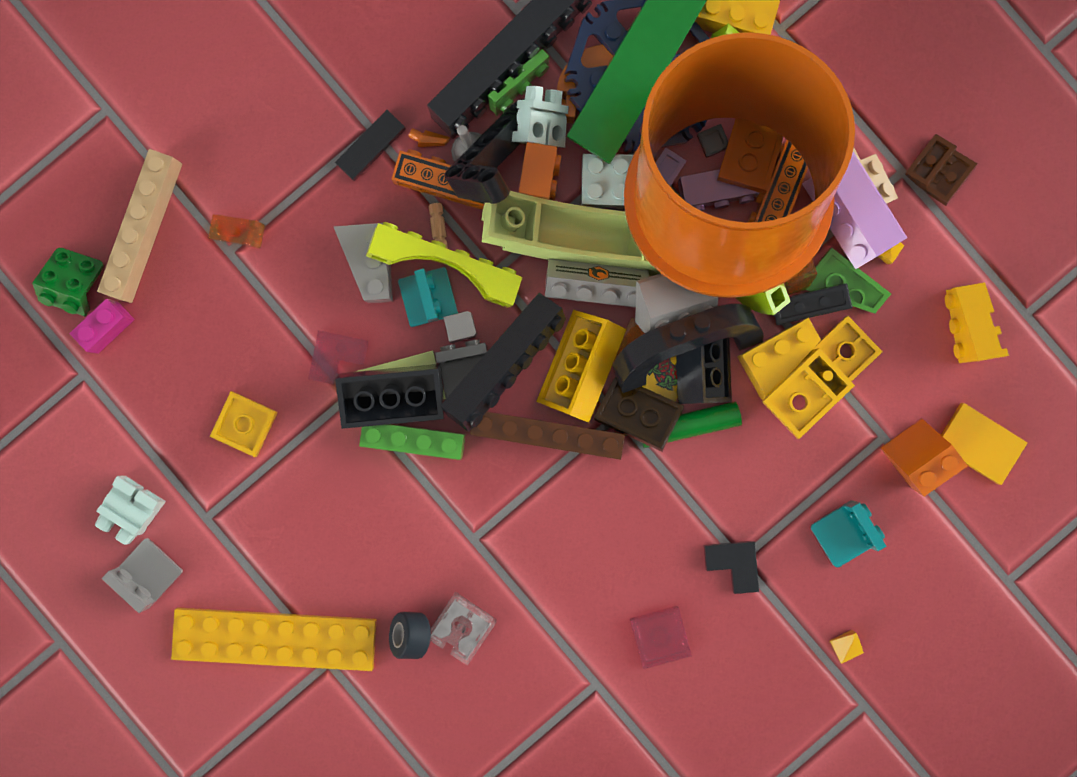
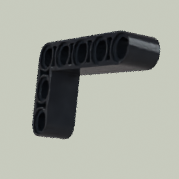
[444,98,525,204]

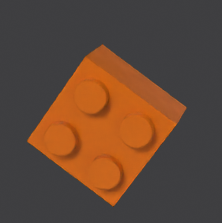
[519,142,561,201]

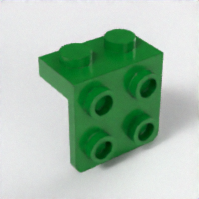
[32,248,104,317]

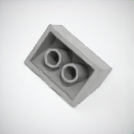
[635,274,718,333]

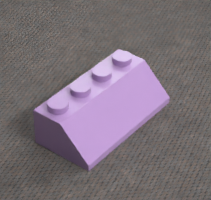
[802,152,907,269]

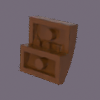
[905,134,978,206]

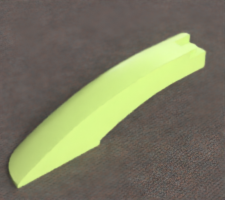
[481,191,661,276]

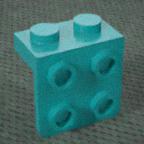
[811,500,887,567]

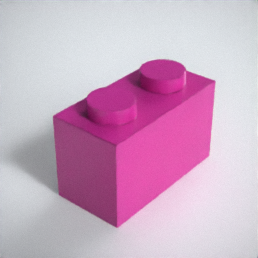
[69,299,135,354]

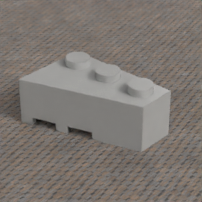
[334,223,393,303]

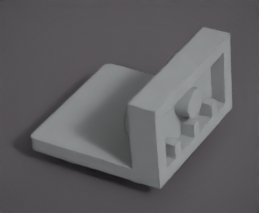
[102,538,183,613]

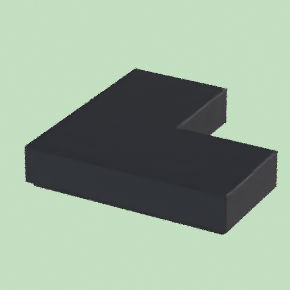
[704,541,759,594]

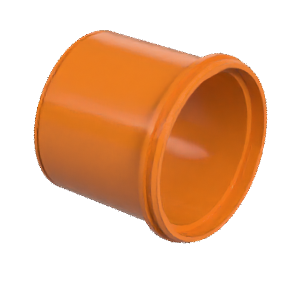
[624,32,855,297]

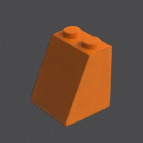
[880,418,968,497]

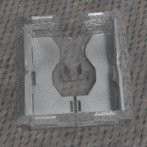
[430,592,497,666]

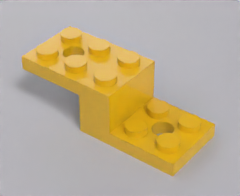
[761,316,883,439]

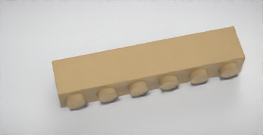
[97,149,182,303]

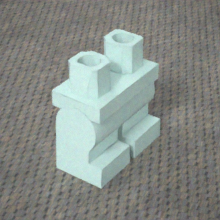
[512,86,569,148]
[95,476,166,545]

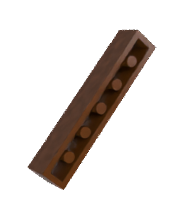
[470,412,625,460]

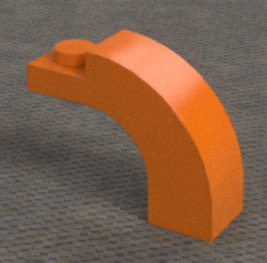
[557,45,613,124]

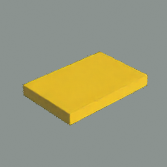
[941,403,1027,485]

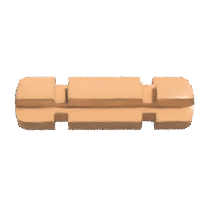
[429,203,448,249]

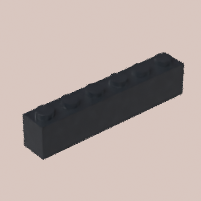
[440,293,566,432]

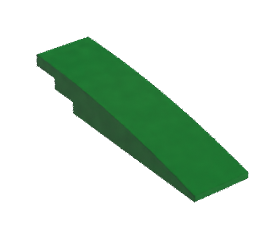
[566,0,707,164]

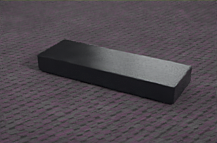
[335,110,406,181]
[774,283,852,325]

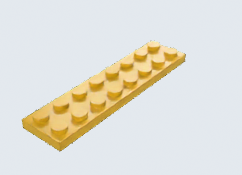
[171,608,376,671]

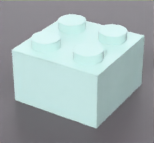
[581,154,634,211]

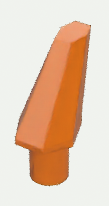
[408,128,450,147]

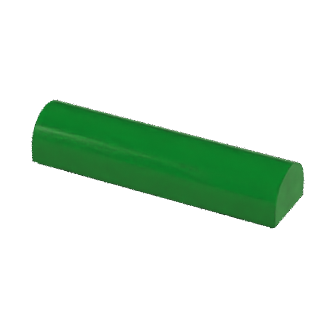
[642,401,742,448]

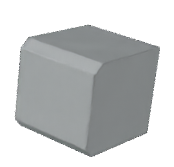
[443,311,477,343]

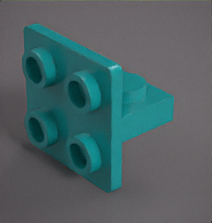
[398,267,458,327]

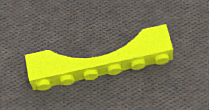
[366,222,522,308]

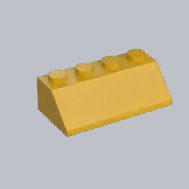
[536,310,627,423]

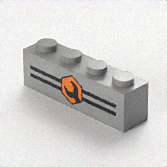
[545,259,649,307]

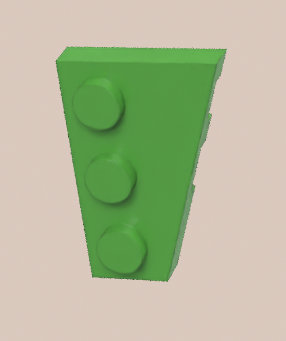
[488,49,549,116]
[799,248,891,314]

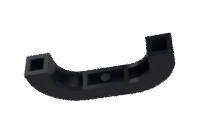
[613,304,764,393]

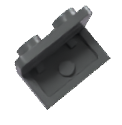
[435,340,488,399]

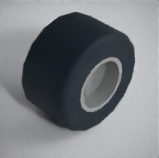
[389,612,431,659]

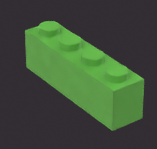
[359,424,466,460]

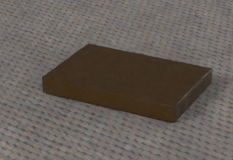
[594,377,684,452]

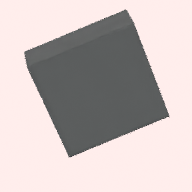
[697,124,728,158]

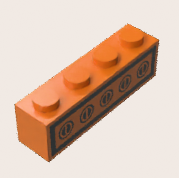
[747,139,808,222]
[391,149,485,210]

